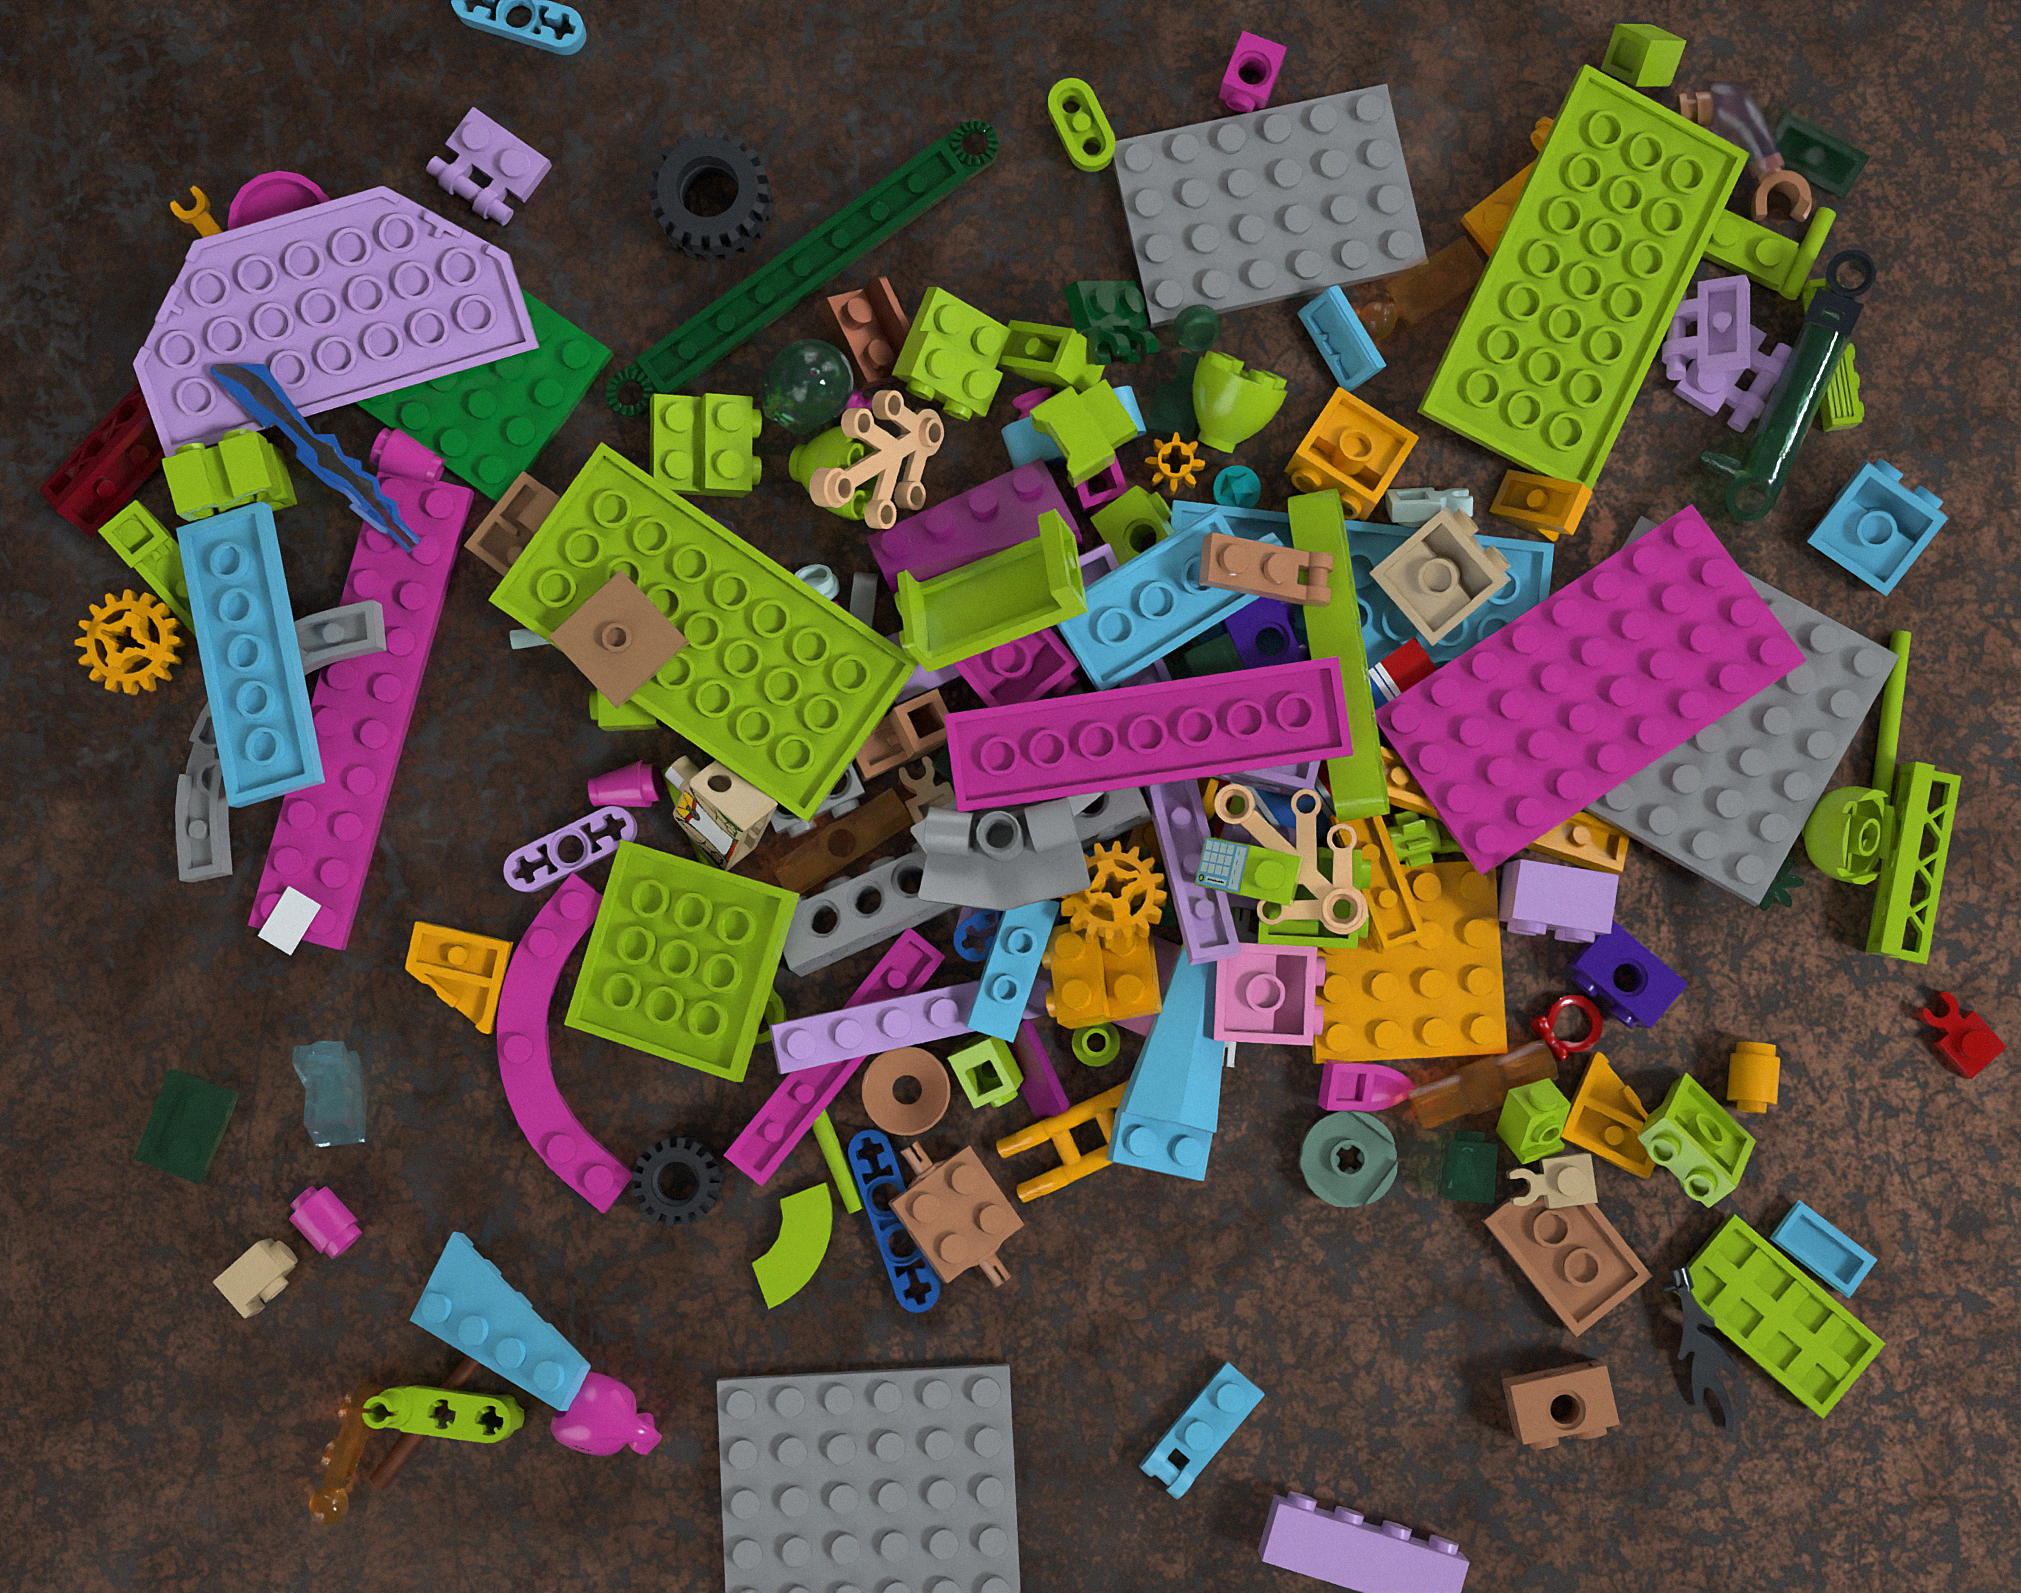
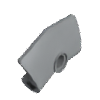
[918,797,1091,911]

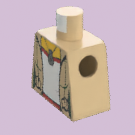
[665,755,778,871]

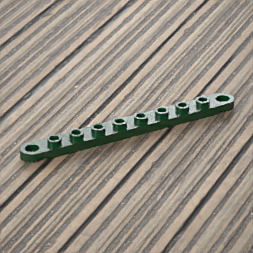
[606,119,998,419]

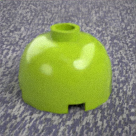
[1802,786,1896,885]

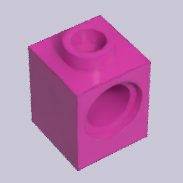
[1219,31,1287,114]

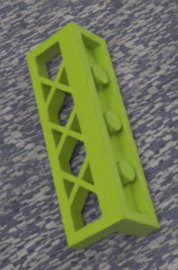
[1865,762,1961,965]

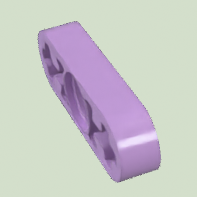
[504,806,637,892]

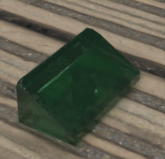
[1761,107,1870,198]

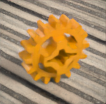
[75,589,186,695]
[1060,841,1167,949]

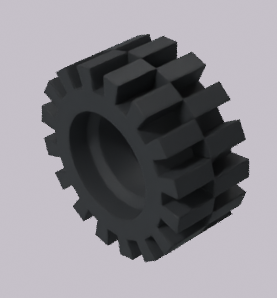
[631,1136,724,1226]

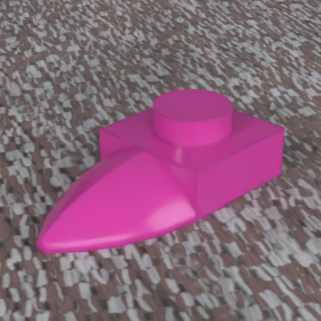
[1318,1059,1416,1111]

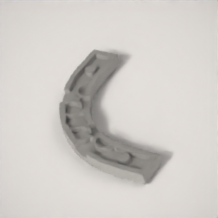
[175,600,387,883]

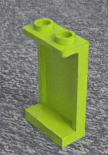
[894,509,1088,673]

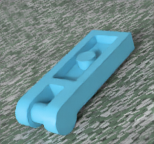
[1139,1360,1265,1500]

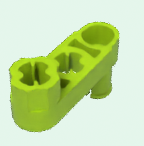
[362,1385,525,1443]

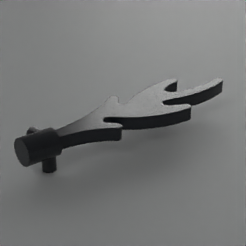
[1662,1262,1738,1432]

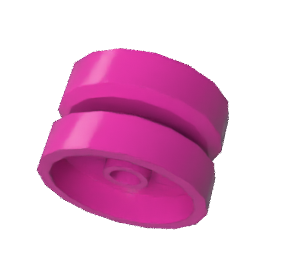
[227,171,331,230]

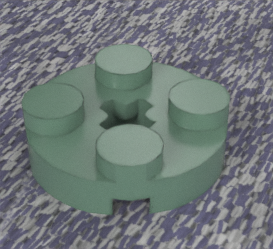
[1298,1111,1398,1208]

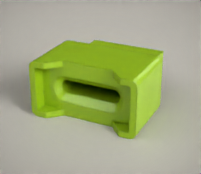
[1029,379,1138,488]

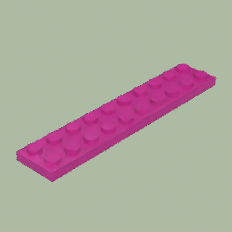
[248,469,475,950]

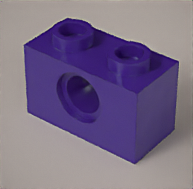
[1219,597,1311,671]
[1566,920,1688,1029]

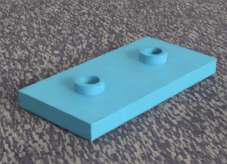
[1056,507,1260,692]

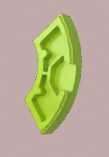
[752,1181,833,1309]

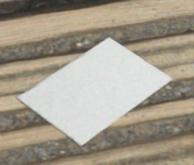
[258,886,321,955]

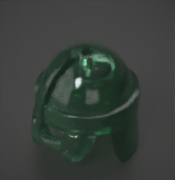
[761,339,854,436]

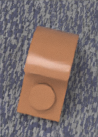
[853,689,949,782]

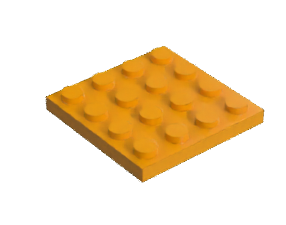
[1312,861,1508,1064]

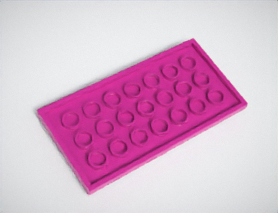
[1375,504,1807,877]

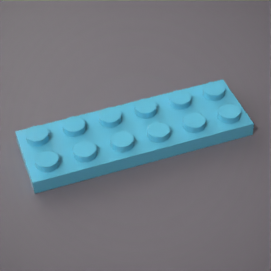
[176,501,325,808]

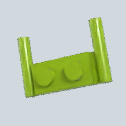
[1702,207,1836,300]

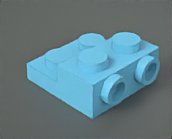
[1806,458,1948,596]

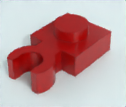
[1916,991,2007,1079]

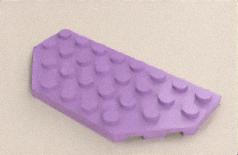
[133,186,539,458]

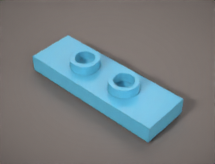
[965,899,1060,1043]

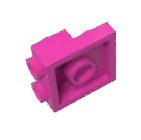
[953,627,1083,708]

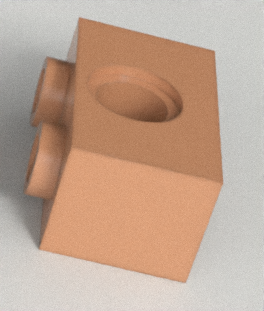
[1501,1359,1620,1450]

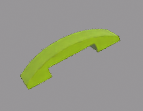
[98,500,198,643]

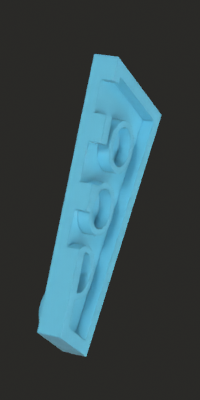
[410,1231,591,1411]

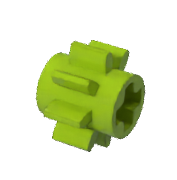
[1386,810,1441,868]

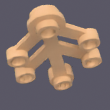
[809,390,944,529]
[1215,784,1368,934]

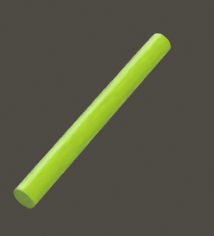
[1871,630,1911,805]

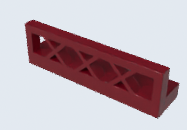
[39,382,166,538]

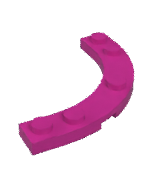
[497,872,633,1214]

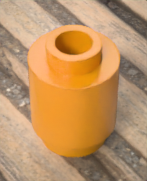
[1727,1042,1780,1114]

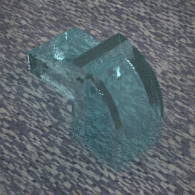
[292,1041,367,1148]

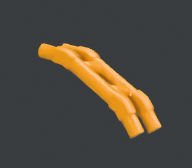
[996,1080,1129,1203]

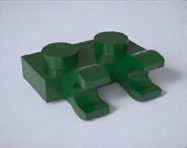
[1063,281,1159,366]

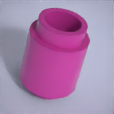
[289,1186,363,1259]

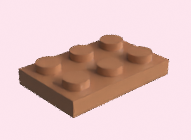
[1481,1172,1653,1338]

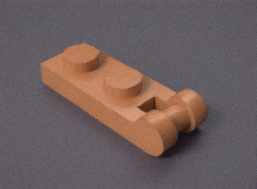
[1199,532,1334,607]

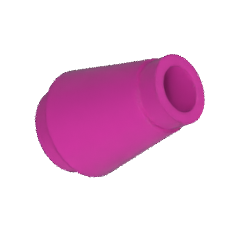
[370,428,446,485]
[588,760,663,807]

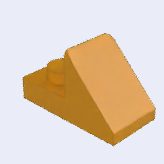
[1489,469,1593,542]

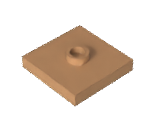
[549,570,690,709]

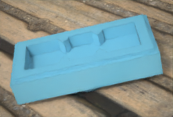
[1297,285,1387,392]

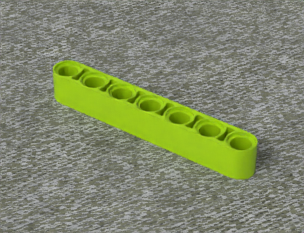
[1288,488,1390,822]

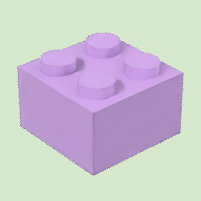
[1498,859,1619,944]

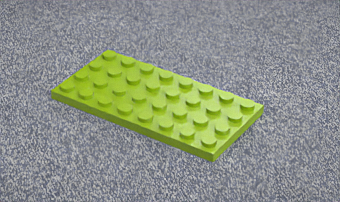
[1417,64,1750,491]
[489,442,920,824]

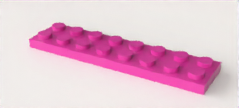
[944,656,1353,812]

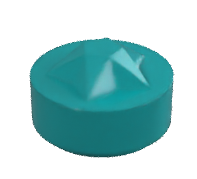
[1212,465,1261,509]

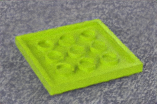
[564,839,800,1082]

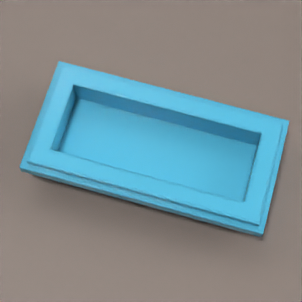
[1769,1200,1877,1299]

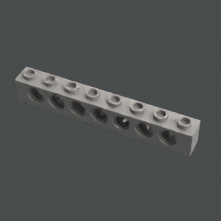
[783,787,1153,977]

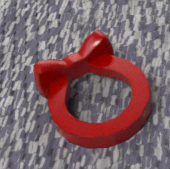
[1530,995,1603,1062]

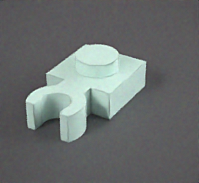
[1385,487,1473,528]

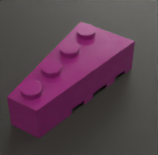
[866,457,1086,600]

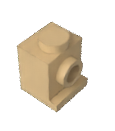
[213,1238,298,1319]

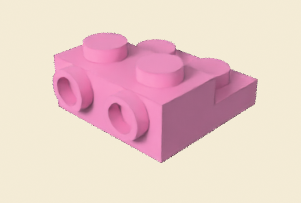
[1213,943,1326,1046]

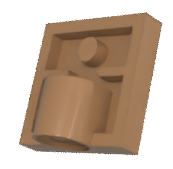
[464,471,561,577]

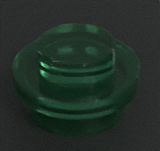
[1173,304,1221,351]

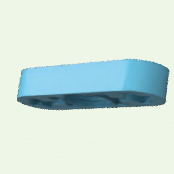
[451,0,587,55]

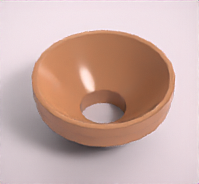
[862,1046,950,1135]

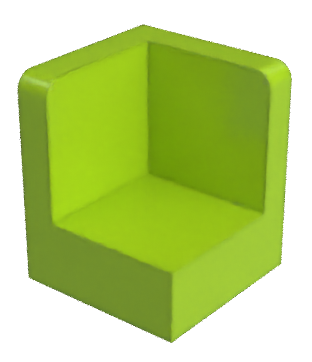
[1600,24,1686,87]

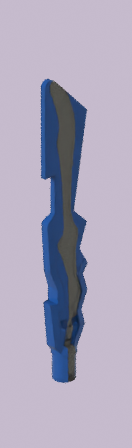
[210,364,422,553]

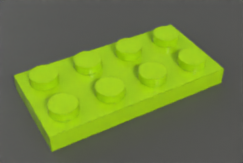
[1673,1213,1886,1419]

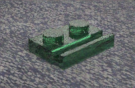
[134,1068,240,1184]

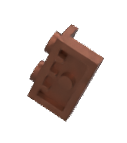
[818,276,911,391]

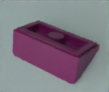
[1005,1020,1070,1120]

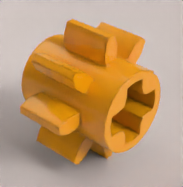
[1144,432,1205,495]

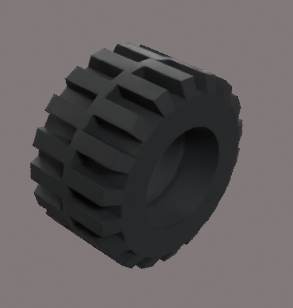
[648,129,773,262]

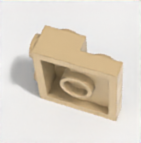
[1369,506,1511,646]

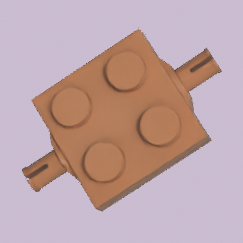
[888,1140,1024,1288]

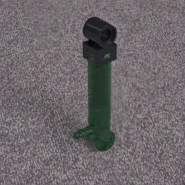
[1699,249,1877,528]

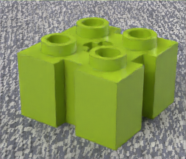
[161,428,297,522]

